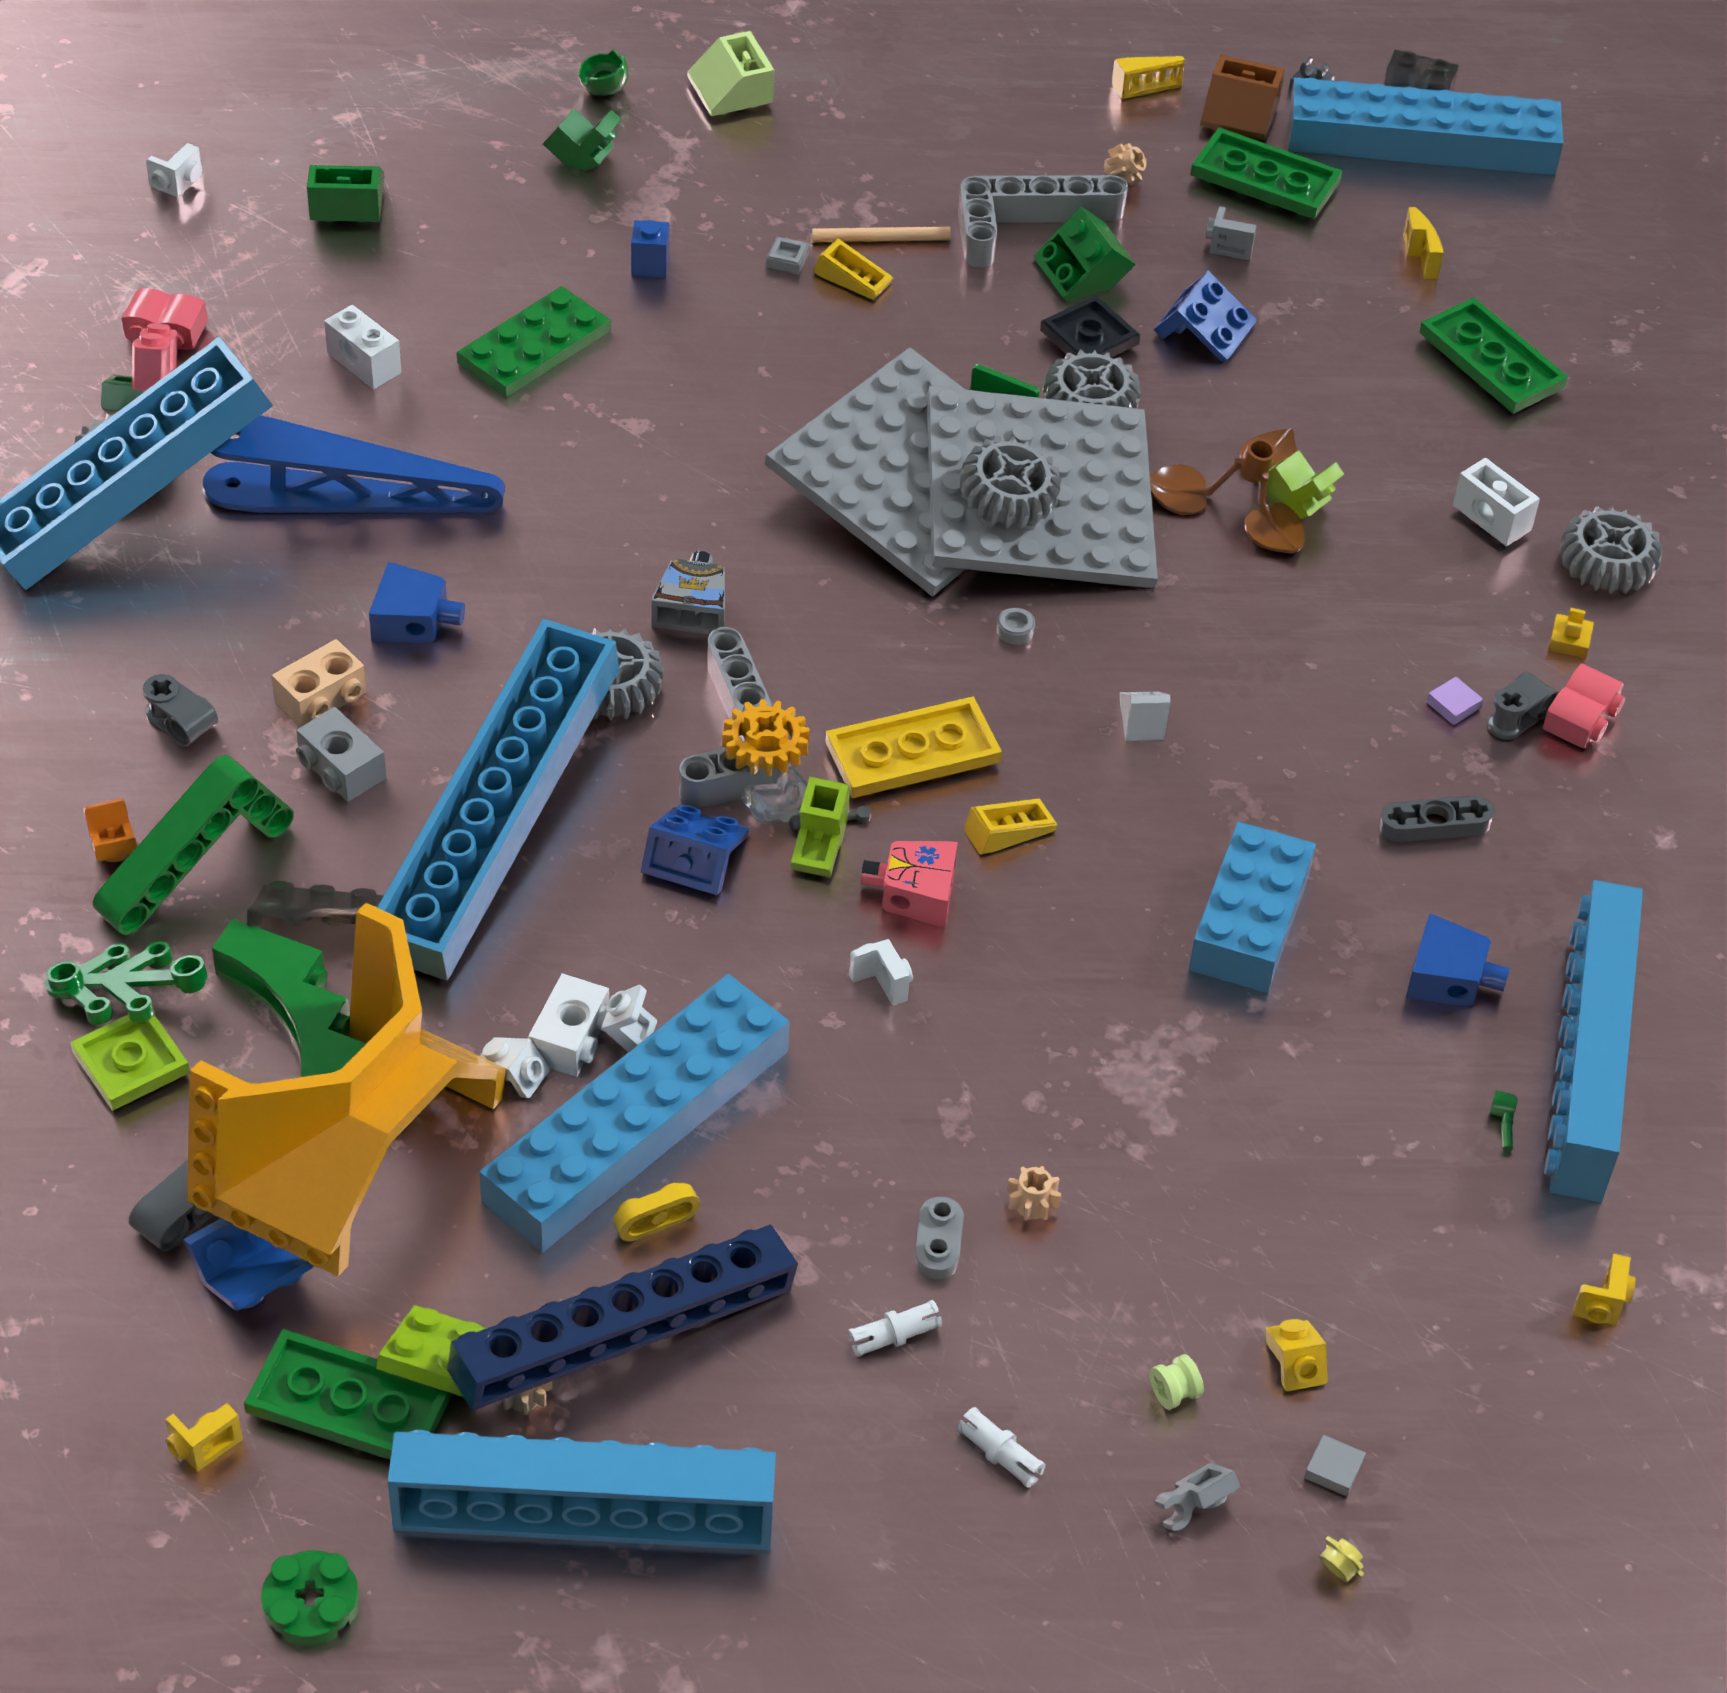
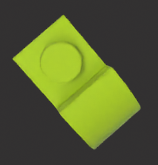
[1258,450,1345,519]
[791,776,849,878]

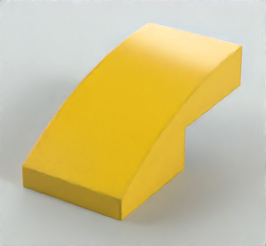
[1403,207,1444,279]

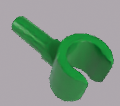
[1489,1090,1518,1151]

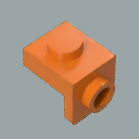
[84,798,137,862]

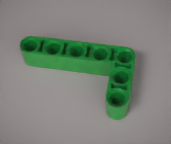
[92,755,294,935]

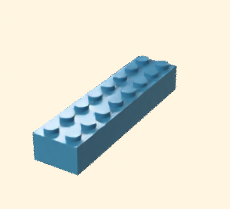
[1288,78,1563,176]
[0,336,273,591]
[1544,880,1643,1203]
[479,973,790,1253]
[388,1430,776,1550]

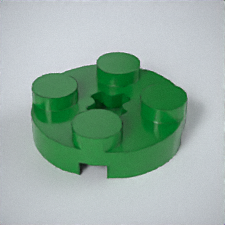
[261,1550,360,1646]

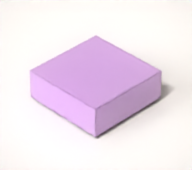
[1427,677,1483,725]

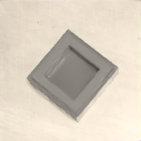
[766,237,810,275]
[1304,1434,1366,1497]

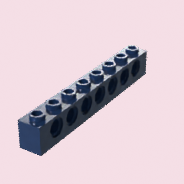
[447,1224,798,1411]

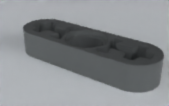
[1378,795,1495,843]

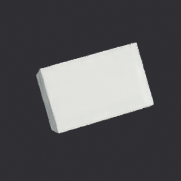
[1120,692,1170,741]

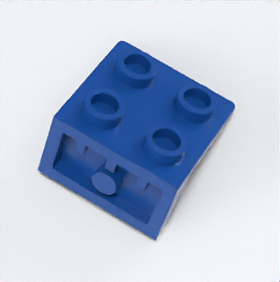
[1153,271,1256,362]
[640,805,749,895]
[183,1218,314,1310]

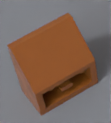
[1200,54,1285,140]

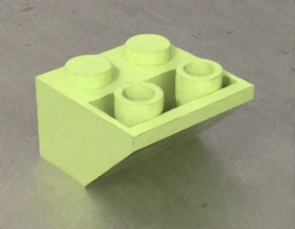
[687,31,775,116]

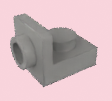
[1205,206,1257,261]

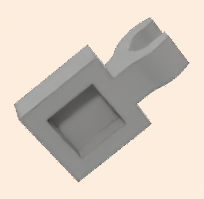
[1154,1462,1241,1531]

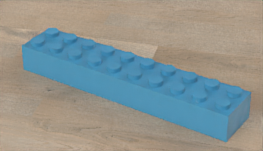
[377,619,619,981]

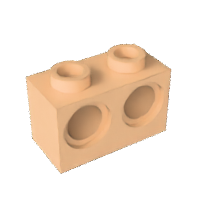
[272,639,367,727]

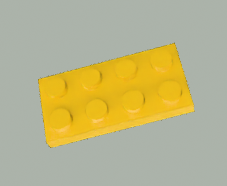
[825,696,1002,798]

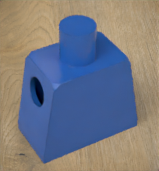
[369,562,465,643]
[1406,914,1510,1007]

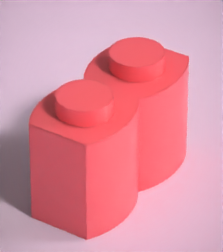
[121,288,208,350]
[132,323,177,391]
[1543,663,1625,749]

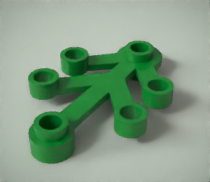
[44,941,208,1025]

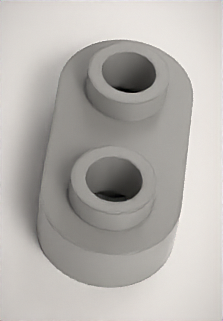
[915,1197,964,1280]

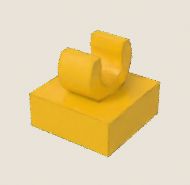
[1548,608,1594,659]

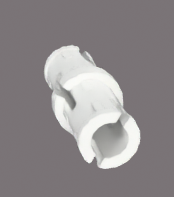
[848,1300,943,1357]
[957,1407,1046,1488]

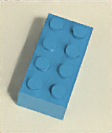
[1189,821,1316,993]

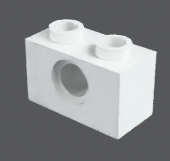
[324,305,401,390]
[1453,457,1540,546]
[528,973,609,1077]

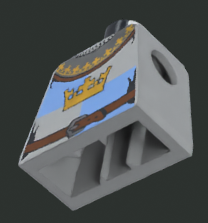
[651,551,725,635]

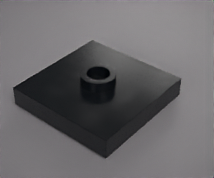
[1040,295,1140,357]

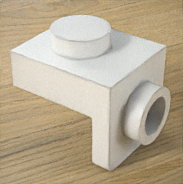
[146,143,202,197]
[849,939,913,1006]
[601,985,657,1052]
[480,1037,550,1098]

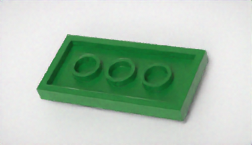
[1190,127,1343,219]
[457,286,611,398]
[1419,297,1569,414]
[244,1329,453,1460]

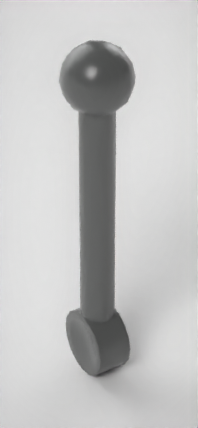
[789,806,872,830]

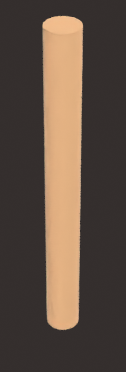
[812,226,951,243]

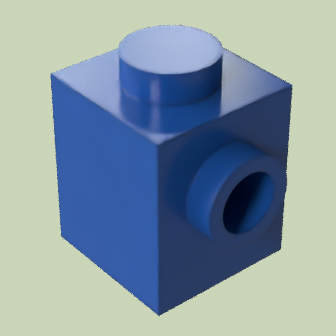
[631,220,669,278]

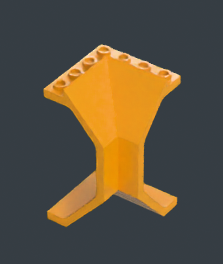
[187,903,506,1276]

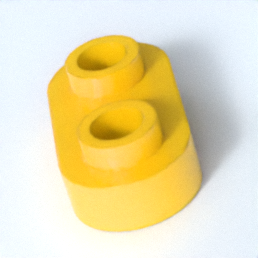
[613,1183,701,1242]

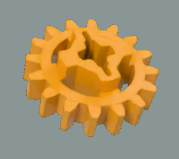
[722,699,810,777]

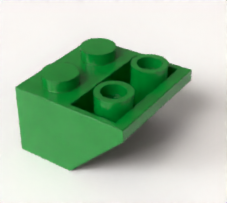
[307,165,384,222]
[1033,206,1136,301]

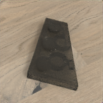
[247,881,384,926]

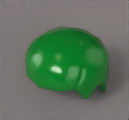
[578,49,629,97]

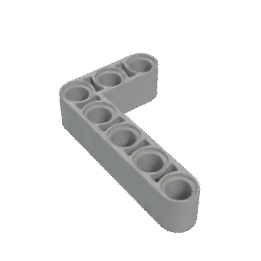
[958,175,1128,268]
[679,627,791,808]

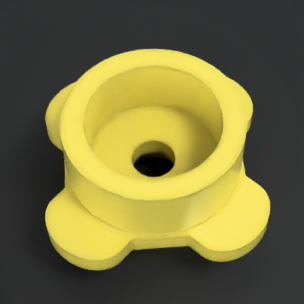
[1319,1536,1364,1582]

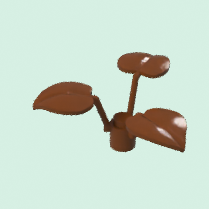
[1150,428,1305,553]

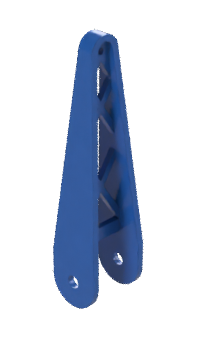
[203,416,505,513]

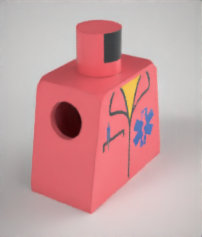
[861,841,958,927]

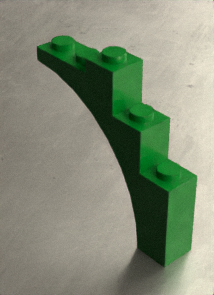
[212,918,367,1077]

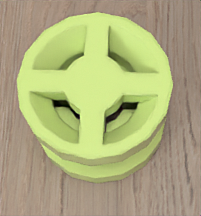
[1149,1354,1204,1410]

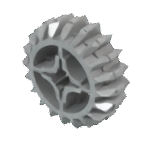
[1043,349,1141,409]
[959,436,1062,529]
[1559,506,1663,595]
[592,627,664,721]

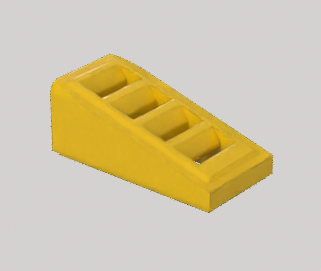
[1112,56,1185,99]
[813,238,894,300]
[964,798,1058,854]

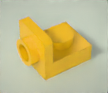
[165,1403,243,1472]

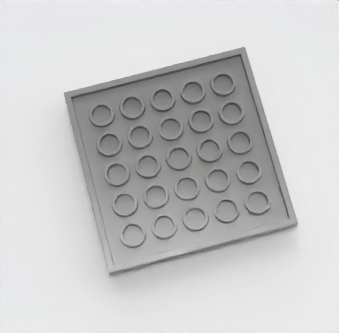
[764,347,966,597]
[927,386,1158,588]

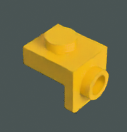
[1573,1254,1636,1325]
[1265,1319,1328,1391]

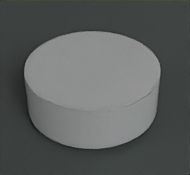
[996,608,1035,645]

